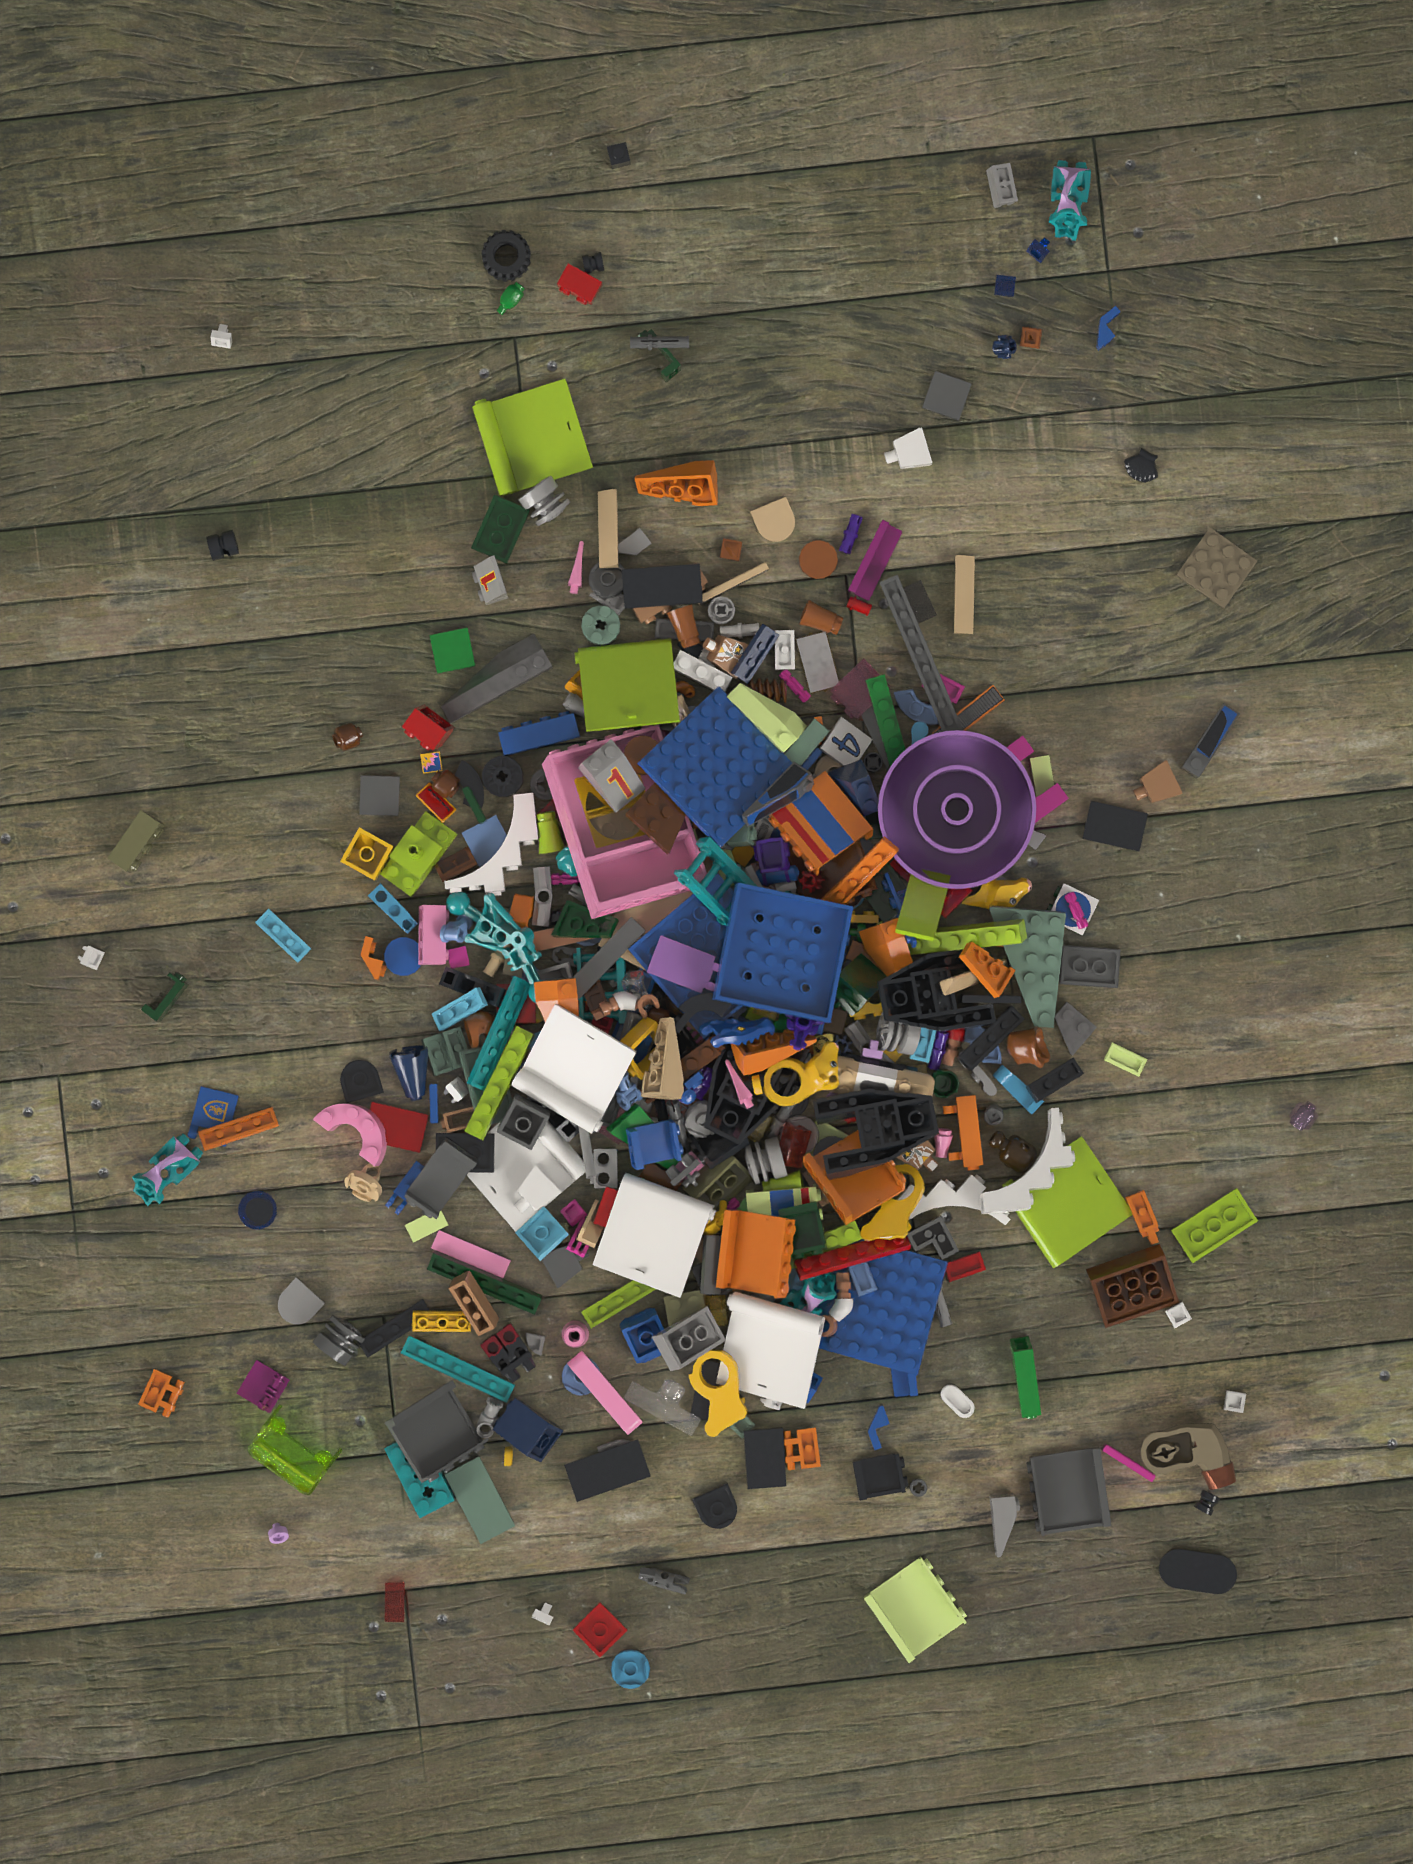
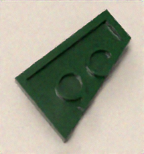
[551,900,619,938]

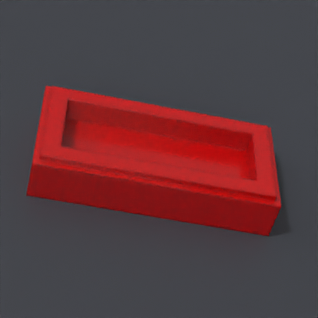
[946,1251,986,1282]

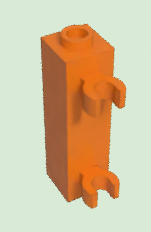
[943,1095,983,1171]

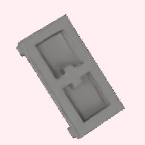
[986,163,1018,208]

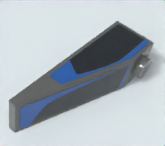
[1181,703,1240,779]
[742,762,814,827]

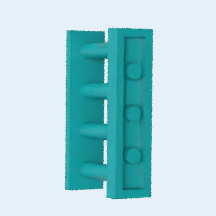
[674,837,758,926]
[573,948,628,1025]

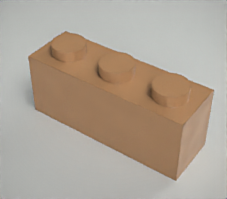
[449,1270,499,1336]

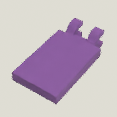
[647,936,719,993]

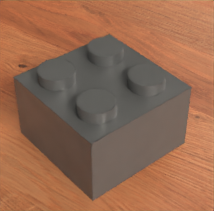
[497,1093,551,1150]

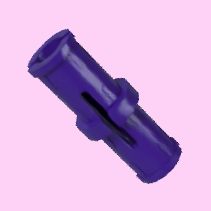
[839,514,863,555]
[928,1031,949,1070]

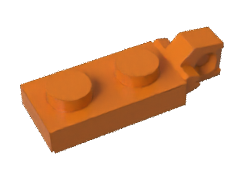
[1125,1190,1159,1245]

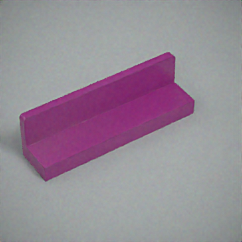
[848,519,902,601]

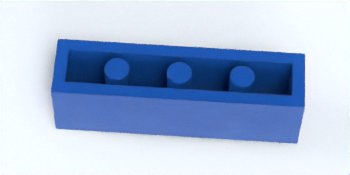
[498,711,580,756]

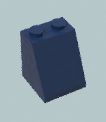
[827,759,879,816]
[492,1398,563,1462]

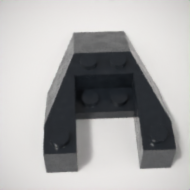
[877,947,996,1031]
[704,1015,810,1145]
[812,1088,939,1180]

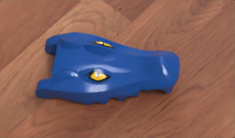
[699,1017,775,1048]

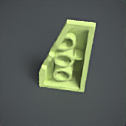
[727,683,807,753]

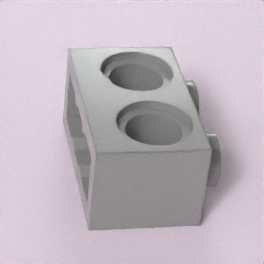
[590,1148,618,1188]

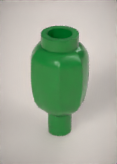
[496,282,525,315]

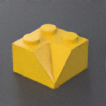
[340,827,395,881]

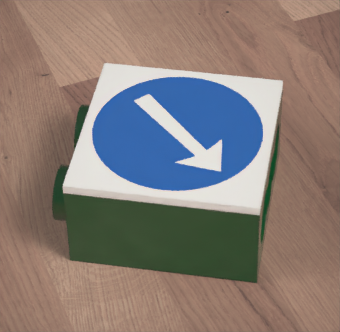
[1046,884,1099,936]

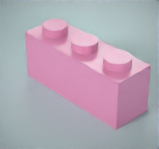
[418,905,449,965]

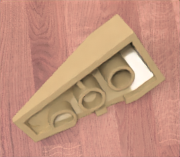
[641,1017,684,1100]

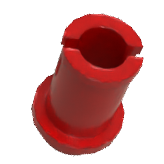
[846,596,872,616]

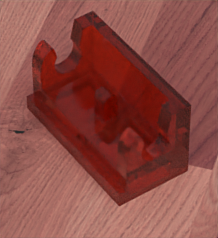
[779,1122,812,1168]

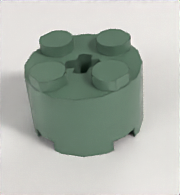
[581,605,621,646]

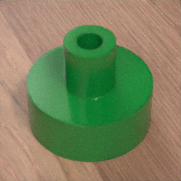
[849,923,866,942]

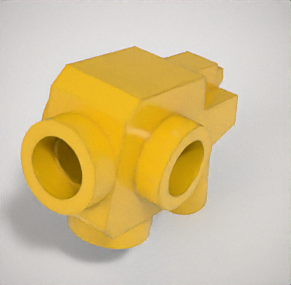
[702,1200,727,1236]

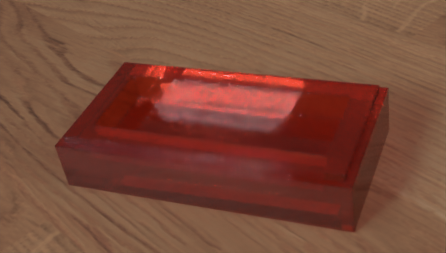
[385,1582,405,1622]

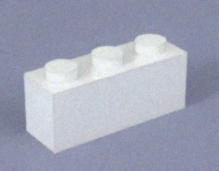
[674,650,732,692]

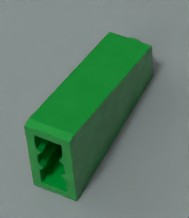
[606,1103,683,1169]
[1010,1336,1041,1419]

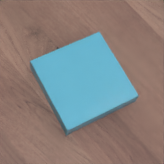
[515,1207,569,1261]

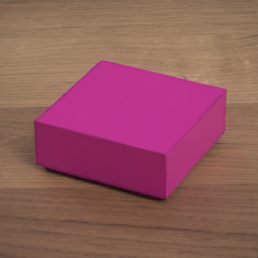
[448,946,470,969]
[560,1199,588,1227]

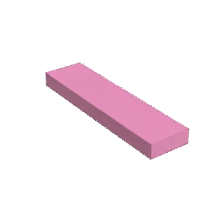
[431,1230,511,1278]

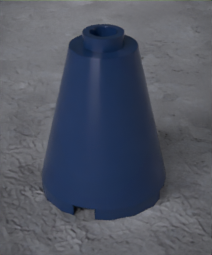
[389,1045,428,1101]

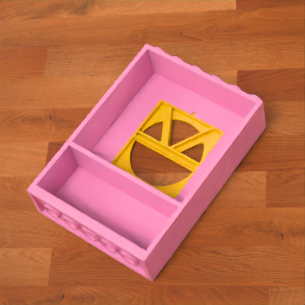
[542,725,707,919]

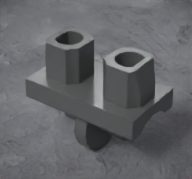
[666,1153,701,1187]

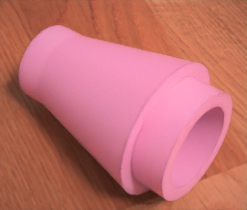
[934,1128,953,1158]

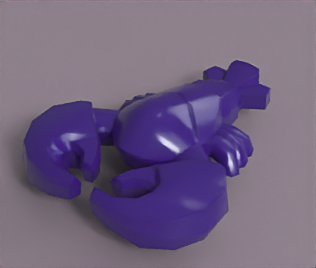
[785,1015,824,1051]

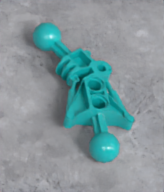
[446,892,544,1003]

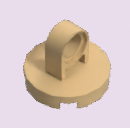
[344,1163,382,1202]

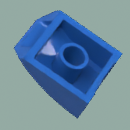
[619,1308,664,1363]

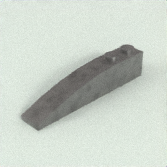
[441,634,553,724]

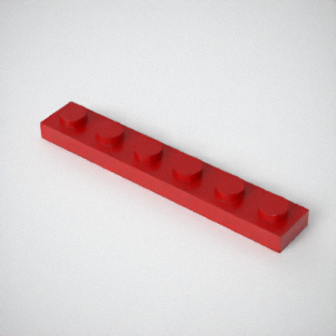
[794,1236,911,1281]

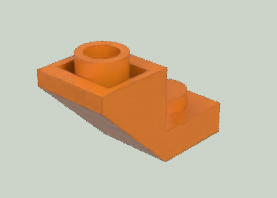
[509,894,534,928]
[361,936,387,980]

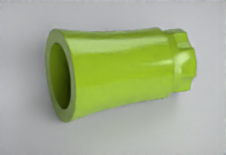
[536,811,565,854]
[762,1170,804,1191]

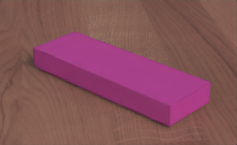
[1101,1444,1156,1482]

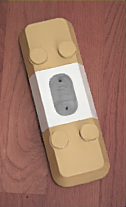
[823,1052,935,1096]

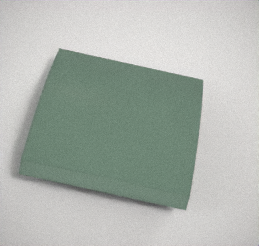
[421,1027,468,1076]

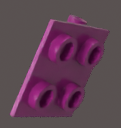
[236,1360,290,1413]

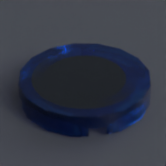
[238,1191,277,1230]

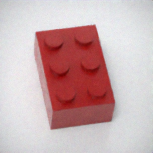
[402,704,456,751]

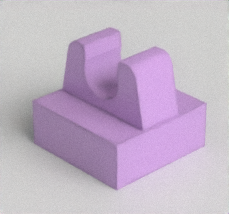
[861,1039,883,1059]

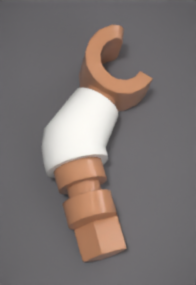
[591,991,660,1021]
[822,1272,853,1337]

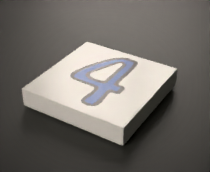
[819,717,872,766]

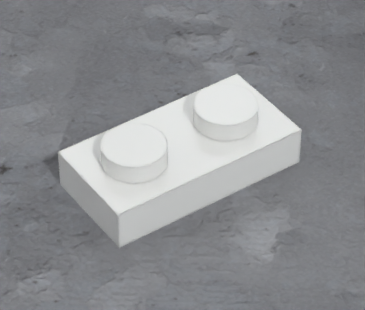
[775,630,795,670]

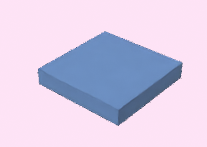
[462,815,507,867]

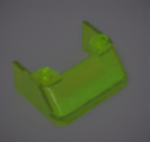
[248,1404,343,1495]

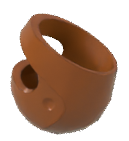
[464,1010,495,1048]

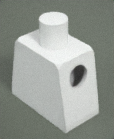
[884,427,932,469]
[514,1166,561,1213]

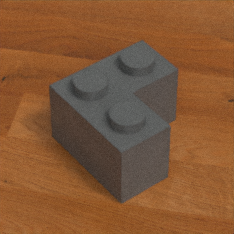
[907,1216,959,1260]

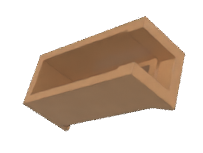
[440,1106,474,1133]

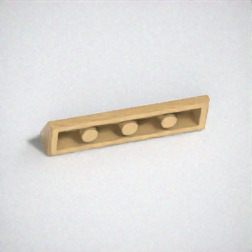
[598,489,619,568]
[954,555,975,634]
[939,959,1007,996]

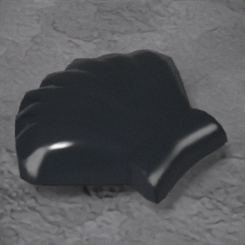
[1124,448,1158,483]

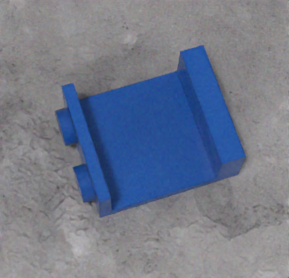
[626,1119,683,1170]

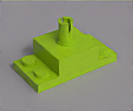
[380,811,458,897]

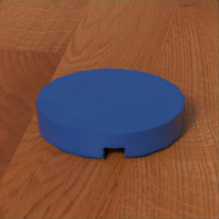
[384,937,421,976]

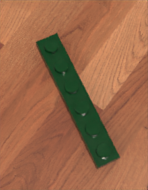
[427,1250,543,1315]

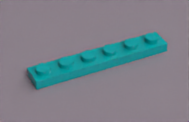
[467,976,530,1091]
[401,1335,515,1403]

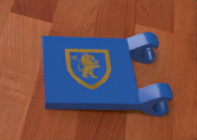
[188,1086,239,1147]

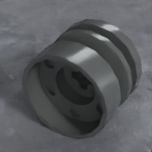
[313,1315,365,1366]

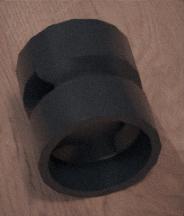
[206,529,239,561]

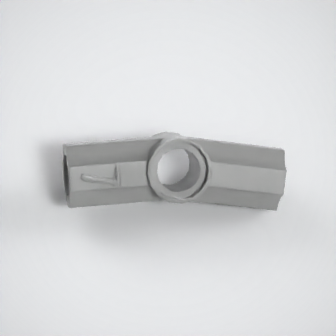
[532,867,553,927]
[844,1020,894,1063]

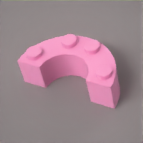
[313,1103,387,1166]

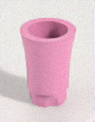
[562,1320,589,1348]

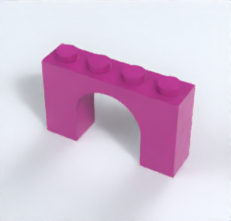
[1006,736,1069,823]

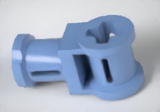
[440,914,473,943]
[615,1071,642,1111]

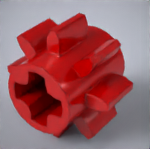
[799,871,825,893]

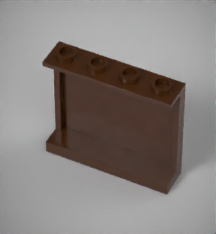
[788,840,878,905]

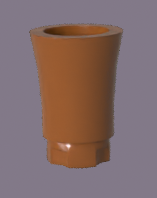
[799,600,843,635]
[666,604,700,649]

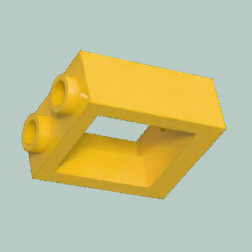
[620,1017,658,1080]

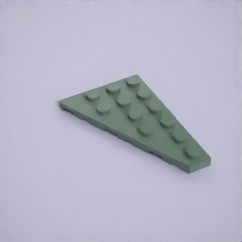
[989,905,1066,1028]

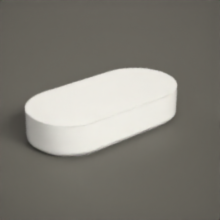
[941,1384,975,1418]

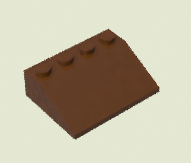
[1086,1244,1179,1328]

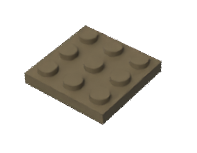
[1176,527,1257,609]

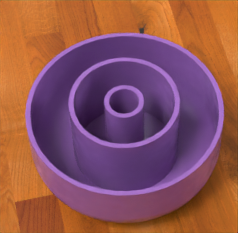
[878,730,1036,889]

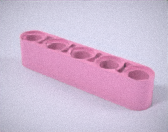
[567,1351,643,1435]

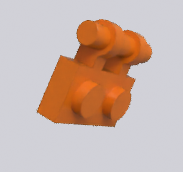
[138,1369,185,1418]
[783,1427,821,1470]

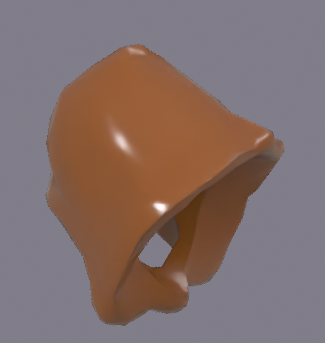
[1007,1026,1050,1068]

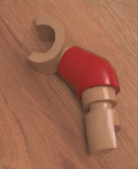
[941,1029,965,1066]

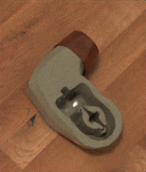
[1141,1423,1236,1490]

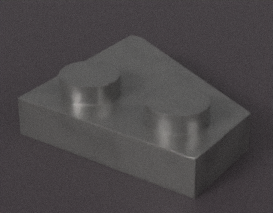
[1055,1002,1097,1056]

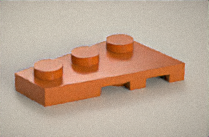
[959,942,1015,998]

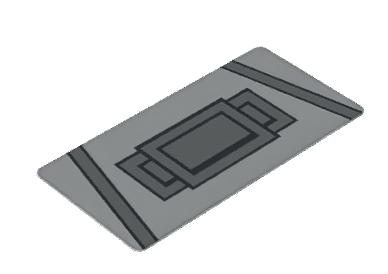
[751,817,774,848]

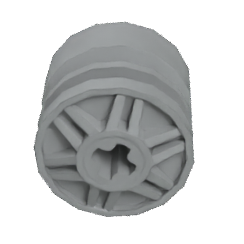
[518,475,570,526]
[876,1012,921,1055]
[745,1136,788,1184]

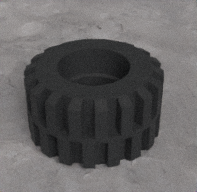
[482,230,531,282]

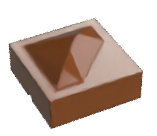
[1020,326,1043,349]
[720,538,742,562]

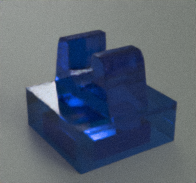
[1026,237,1050,263]
[994,275,1016,297]

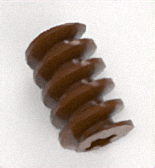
[748,678,787,703]

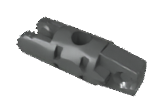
[638,1567,690,1594]

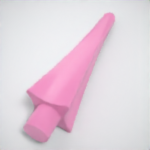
[568,541,584,594]
[725,1060,754,1109]

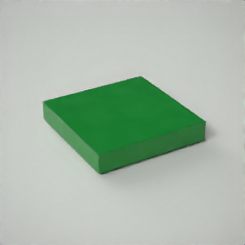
[430,628,475,674]

